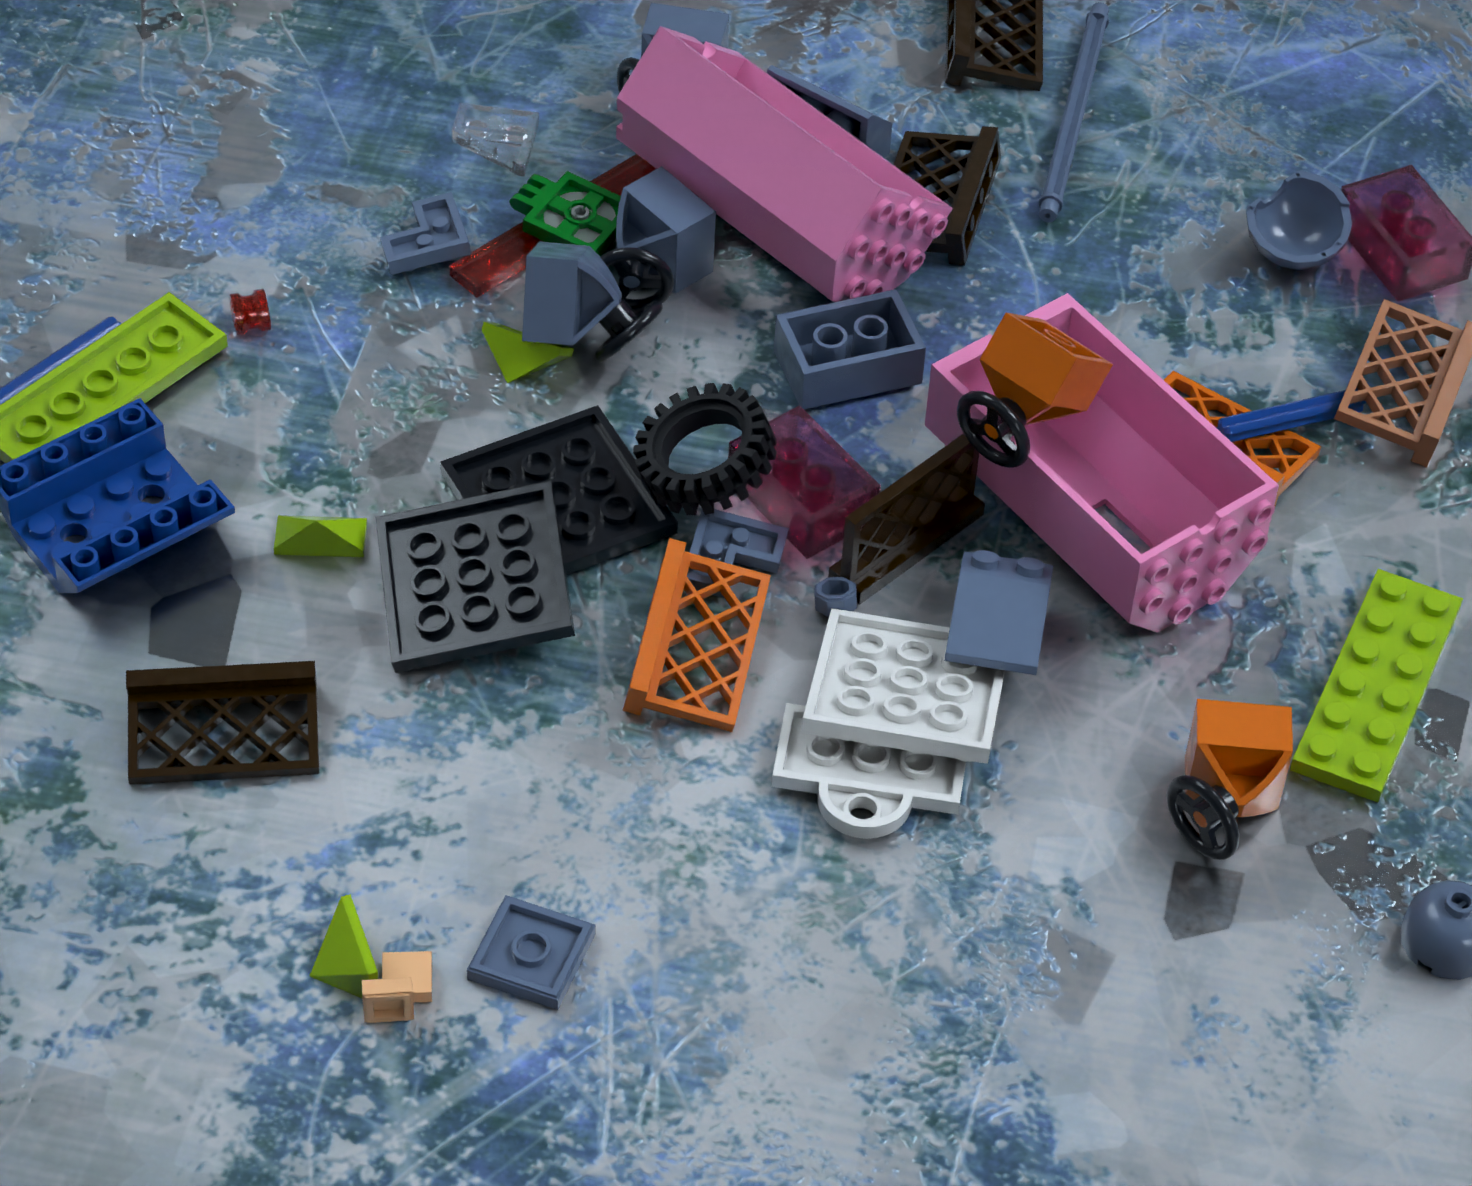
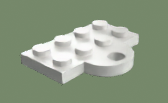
[771,703,966,839]

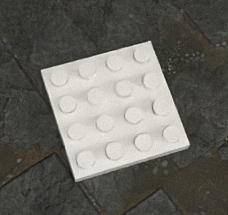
[801,608,1005,764]

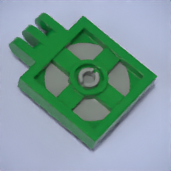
[509,171,621,256]

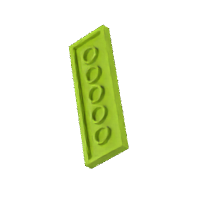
[0,292,228,463]
[1290,569,1463,803]

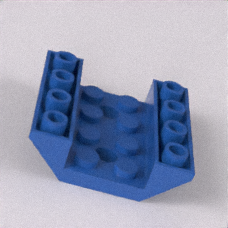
[0,398,235,593]

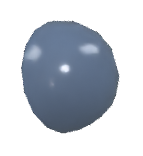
[1246,171,1352,270]

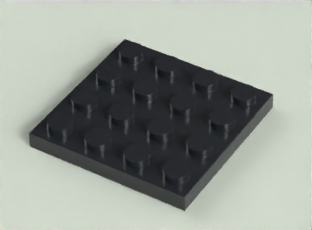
[440,405,678,575]
[375,481,575,673]

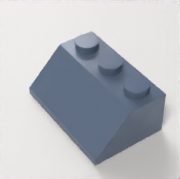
[767,65,892,158]

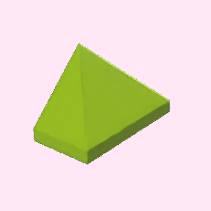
[481,322,574,383]
[274,515,367,557]
[310,894,378,998]

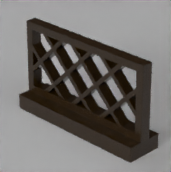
[945,0,1043,91]
[893,126,1001,266]
[828,433,985,605]
[126,661,319,784]

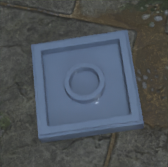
[467,895,596,1010]

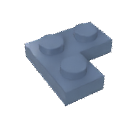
[380,192,472,275]
[687,509,789,598]

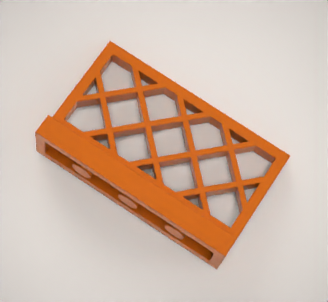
[1164,371,1322,506]
[622,538,771,732]

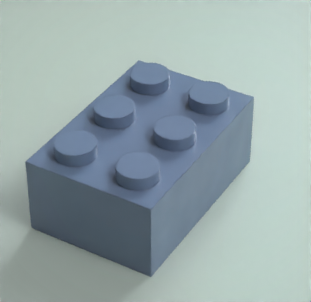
[774,289,926,410]

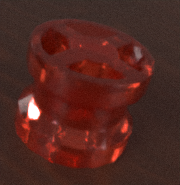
[229,288,271,336]

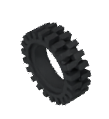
[633,383,777,516]

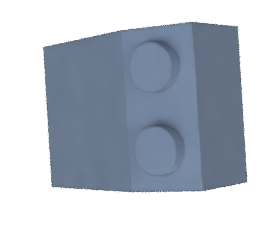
[944,550,1054,675]

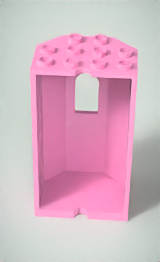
[616,26,953,302]
[925,293,1279,633]

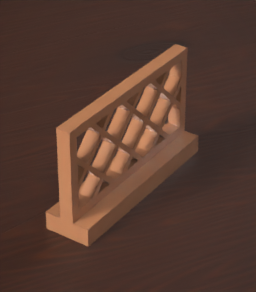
[1334,299,1472,467]

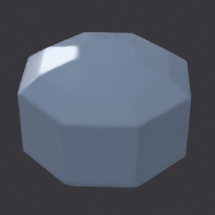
[814,577,857,617]

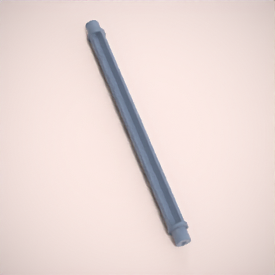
[1039,2,1109,222]

